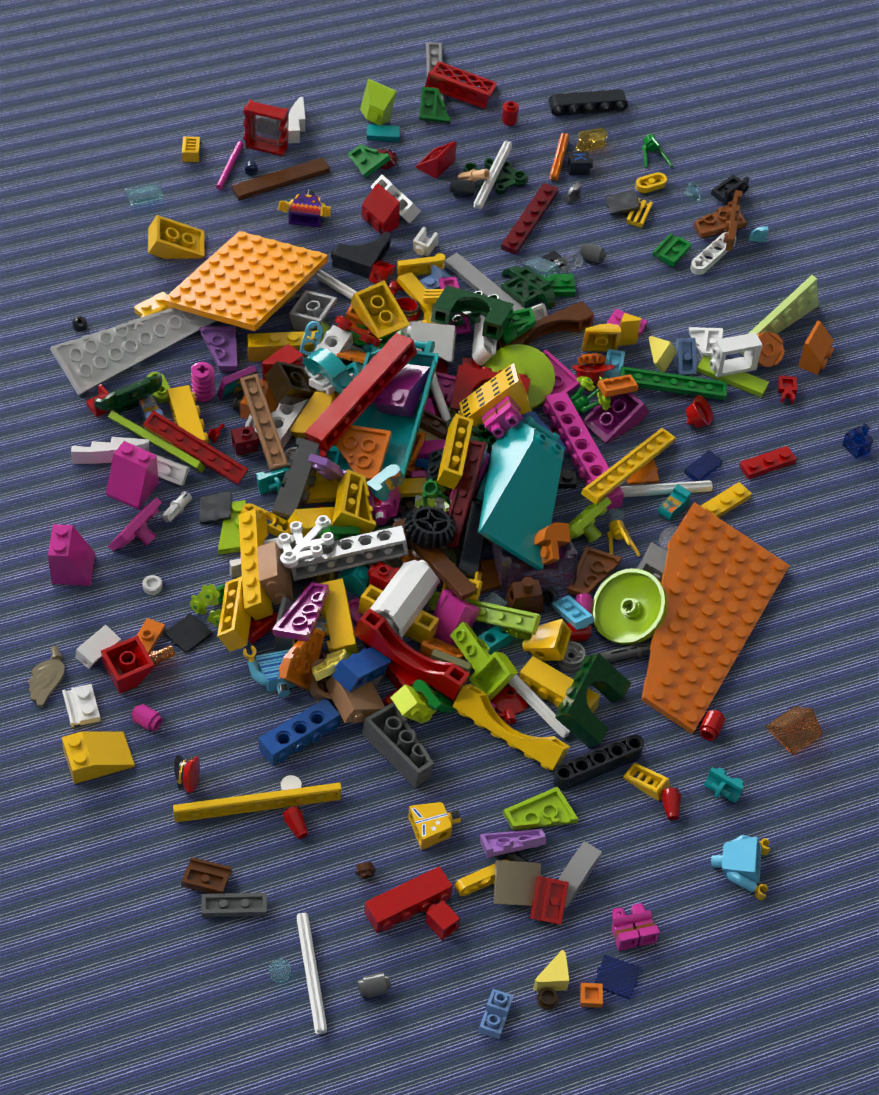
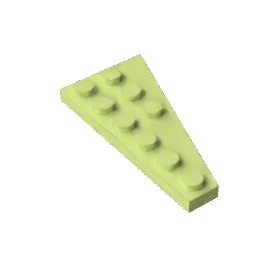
[739,275,819,356]

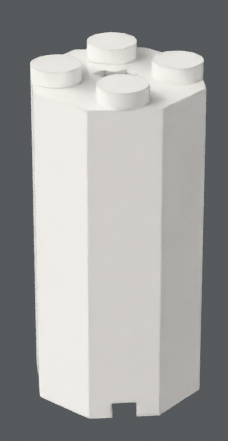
[370,560,439,638]

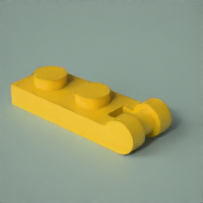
[397,253,445,276]

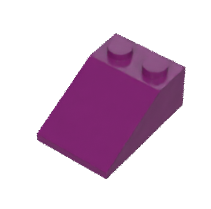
[372,364,431,417]
[582,392,649,444]

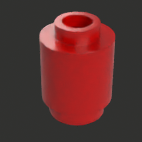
[502,101,519,126]
[567,623,592,642]
[700,710,726,741]

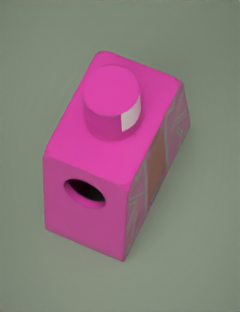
[368,486,401,525]

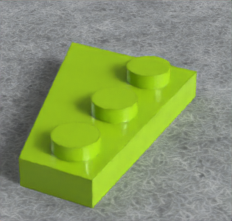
[503,786,578,830]

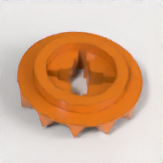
[578,353,606,365]

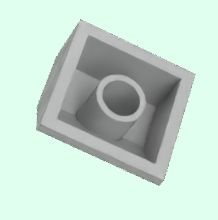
[289,290,337,331]

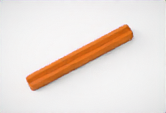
[550,133,569,181]

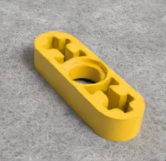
[240,503,292,537]
[454,860,508,896]

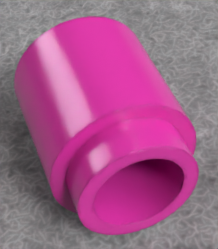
[131,704,163,732]

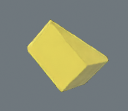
[648,336,677,372]
[533,950,569,992]

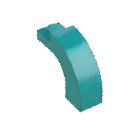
[302,348,353,394]

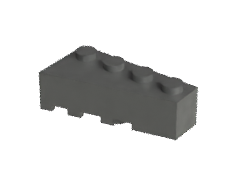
[272,437,320,520]
[362,702,434,788]

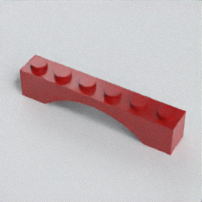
[353,608,470,700]

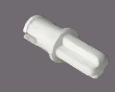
[162,491,192,522]

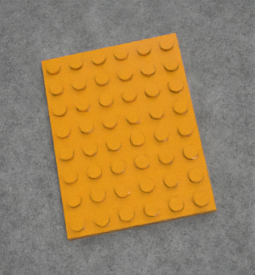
[163,231,329,331]

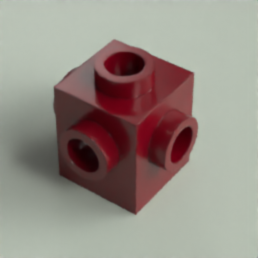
[231,425,260,456]

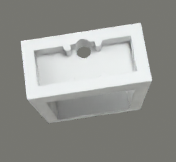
[710,332,762,377]

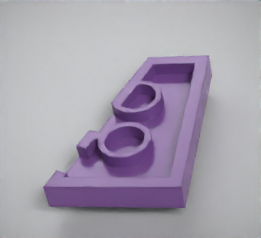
[308,453,346,481]

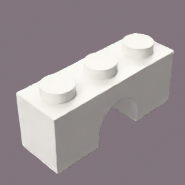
[371,175,421,224]

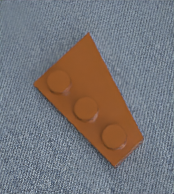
[723,190,742,251]
[693,200,747,238]

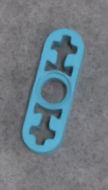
[299,321,323,360]

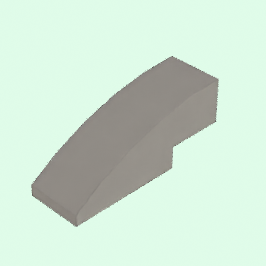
[558,841,602,910]

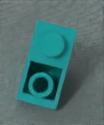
[338,565,370,596]

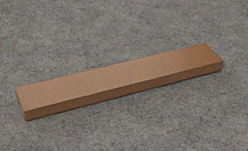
[240,374,289,472]

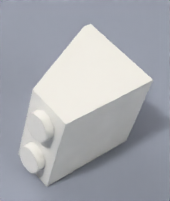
[407,322,456,365]

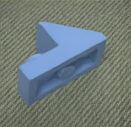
[419,265,451,289]
[674,338,697,375]

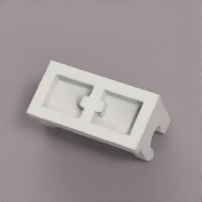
[75,625,121,669]

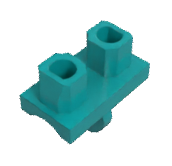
[256,467,290,495]
[704,767,744,804]

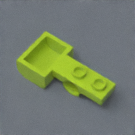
[450,622,518,701]

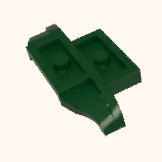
[501,266,555,309]
[94,372,162,414]

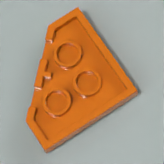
[335,425,392,482]
[279,628,325,690]

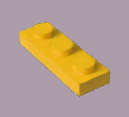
[701,482,752,518]

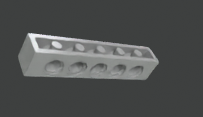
[291,525,409,581]

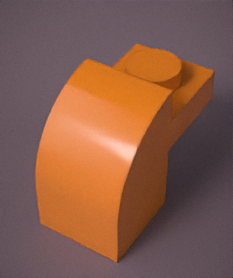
[534,523,570,565]

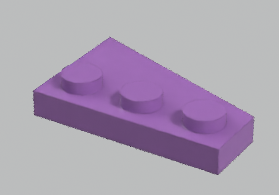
[200,326,237,371]
[480,829,546,858]

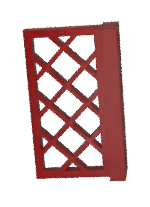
[425,61,497,109]

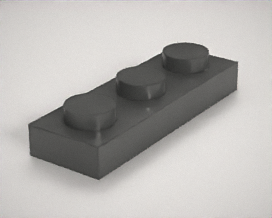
[201,893,267,917]

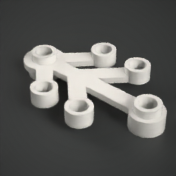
[279,515,334,568]

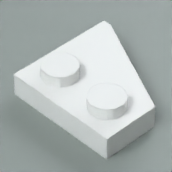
[689,327,723,358]

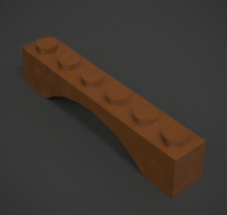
[496,301,594,351]

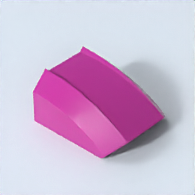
[433,589,481,646]

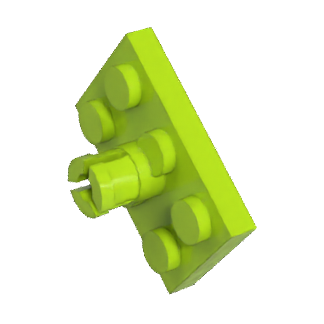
[569,497,612,543]

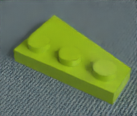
[218,500,246,555]

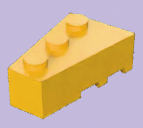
[332,470,376,535]

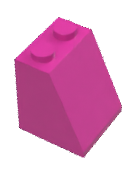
[106,441,159,510]
[48,524,95,586]

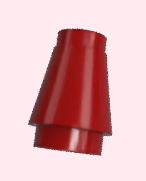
[661,788,681,820]
[283,806,309,839]

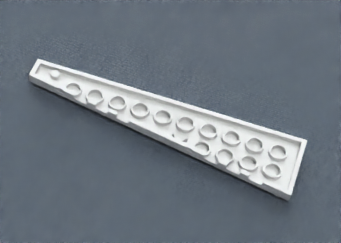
[50,308,216,396]

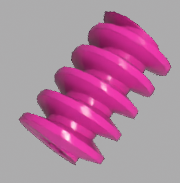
[191,362,215,402]

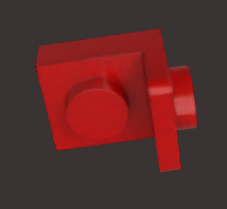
[369,260,395,284]

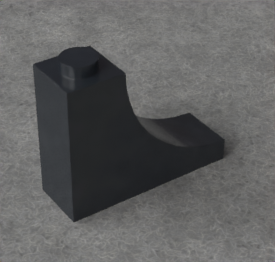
[331,232,391,279]

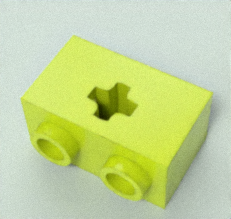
[390,684,437,724]

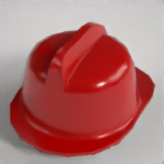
[572,364,615,386]
[686,395,713,428]

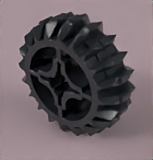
[404,505,456,550]

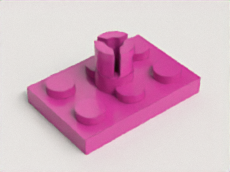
[107,497,162,551]

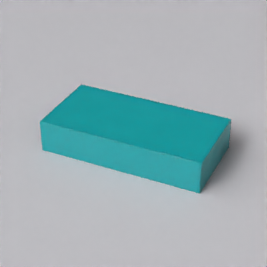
[367,124,400,142]

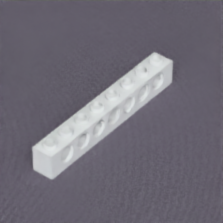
[271,325,353,449]

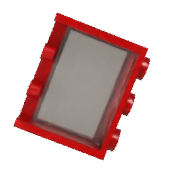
[243,99,289,157]

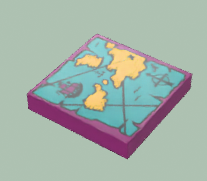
[217,365,257,400]

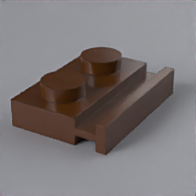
[181,857,232,894]

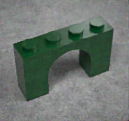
[431,285,514,340]
[555,653,631,748]

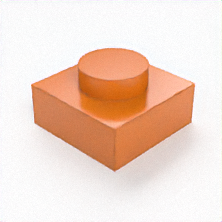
[580,983,603,1008]

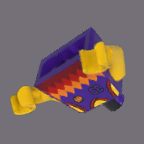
[278,190,331,228]

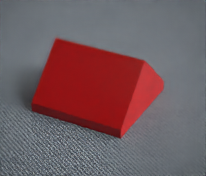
[416,141,457,179]

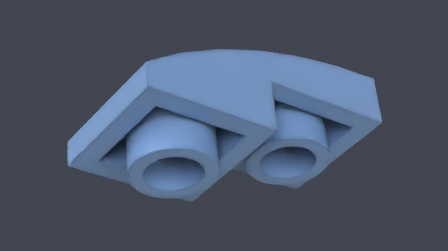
[478,989,514,1039]

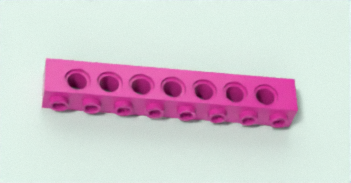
[543,391,624,510]

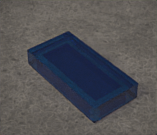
[684,450,723,481]

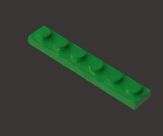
[620,366,727,400]

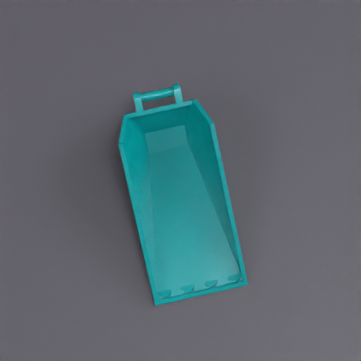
[334,341,439,477]
[478,416,564,571]

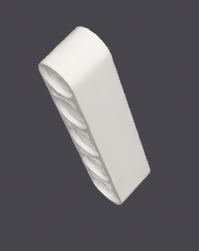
[472,314,497,366]

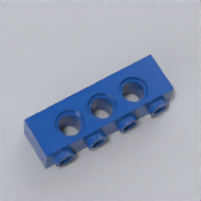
[258,698,340,766]

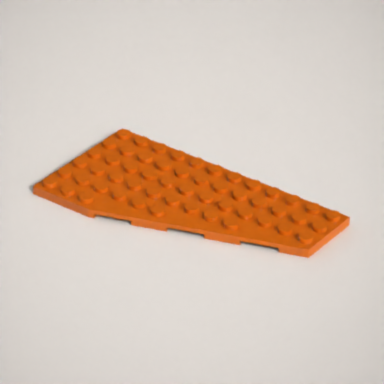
[641,502,790,734]

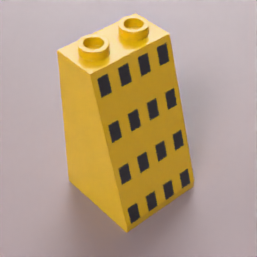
[458,364,532,434]

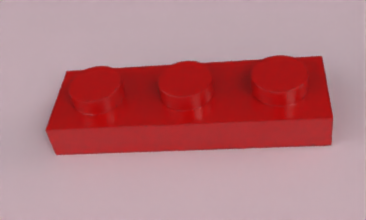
[739,446,797,479]

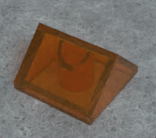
[766,706,823,755]

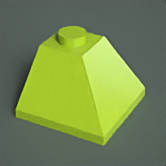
[360,79,397,125]

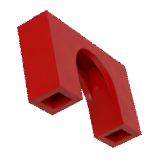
[450,363,531,411]

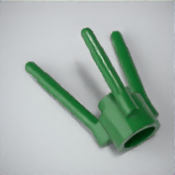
[641,134,673,168]

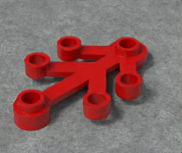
[335,316,381,347]

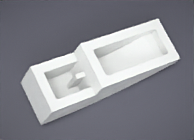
[288,97,305,143]

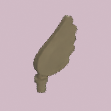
[28,646,66,708]

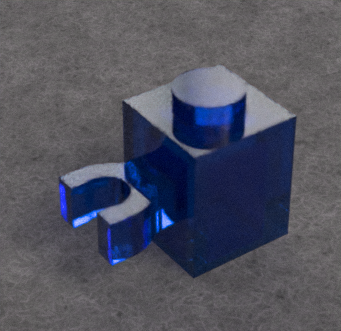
[842,423,874,459]

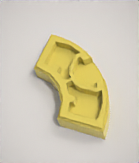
[311,648,348,681]

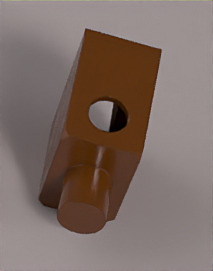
[504,577,545,613]

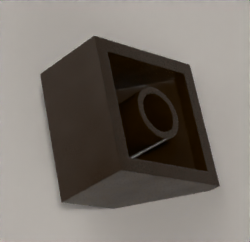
[264,361,316,406]

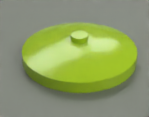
[483,344,555,410]
[592,569,668,645]

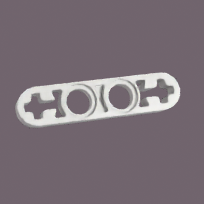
[690,232,736,275]

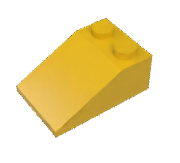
[148,215,204,259]
[351,280,410,339]
[62,732,135,784]

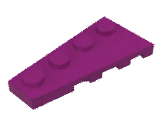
[272,582,330,641]

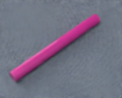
[216,141,244,190]

